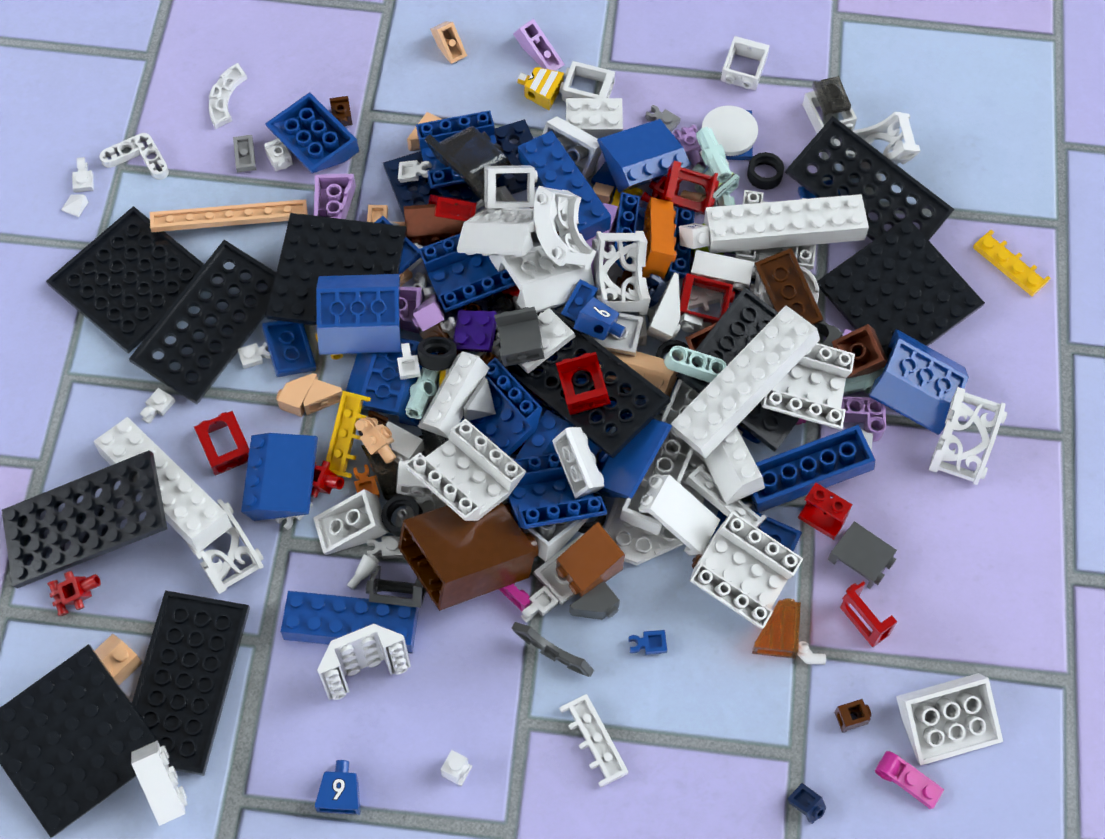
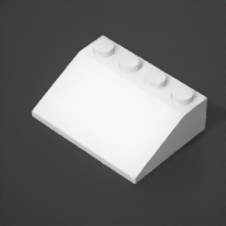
[896,673,1003,766]

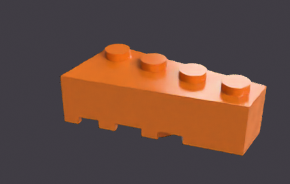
[642,197,677,279]

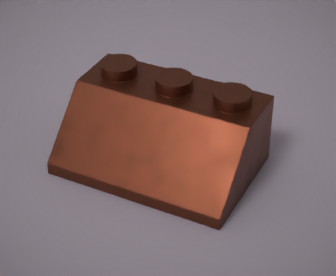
[404,203,464,246]

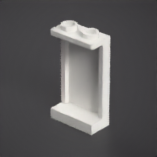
[638,474,720,556]

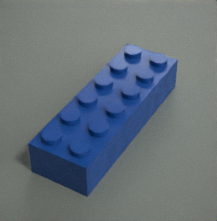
[518,130,611,241]
[750,424,876,513]
[280,591,419,653]

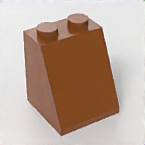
[556,522,625,597]

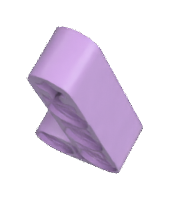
[841,397,886,442]

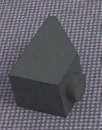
[569,581,620,620]

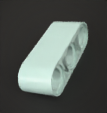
[664,346,727,383]

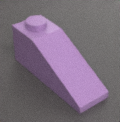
[513,19,565,71]
[412,294,444,331]

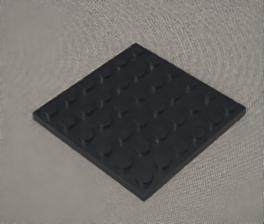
[46,206,204,354]
[266,213,407,325]
[817,217,985,359]
[676,287,818,452]
[0,644,161,838]

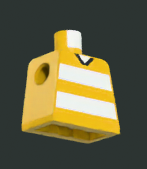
[517,67,564,110]

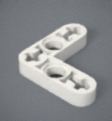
[99,133,169,180]

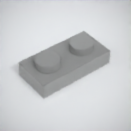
[233,135,256,173]

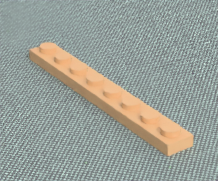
[150,199,308,232]

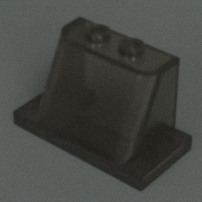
[424,126,512,202]

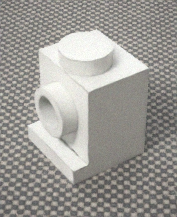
[264,139,293,172]
[441,750,472,786]

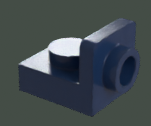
[646,274,668,308]
[787,783,826,824]

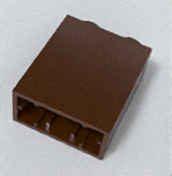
[398,502,539,611]

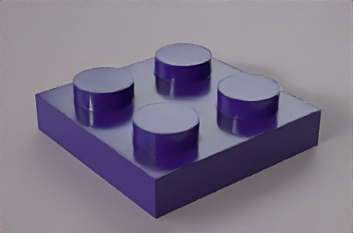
[453,310,498,352]

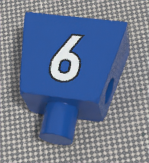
[573,297,626,340]
[315,760,361,815]

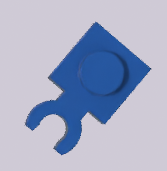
[628,630,667,655]

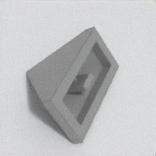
[464,377,496,421]

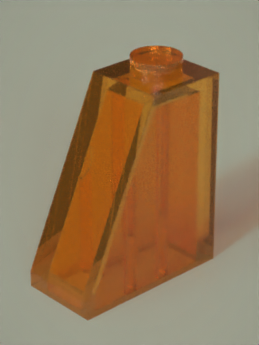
[752,598,801,658]

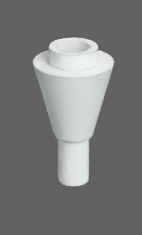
[347,553,380,590]

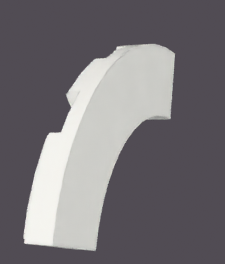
[208,63,247,129]

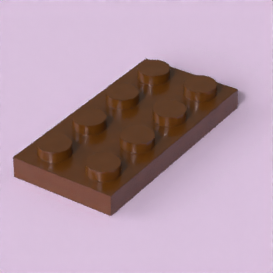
[754,248,824,325]

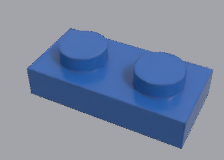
[561,279,598,323]

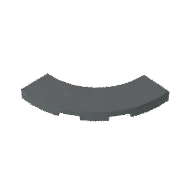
[512,622,594,677]

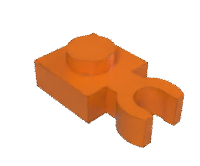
[353,464,380,498]

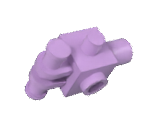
[672,125,704,167]

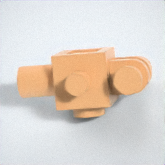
[355,417,397,464]

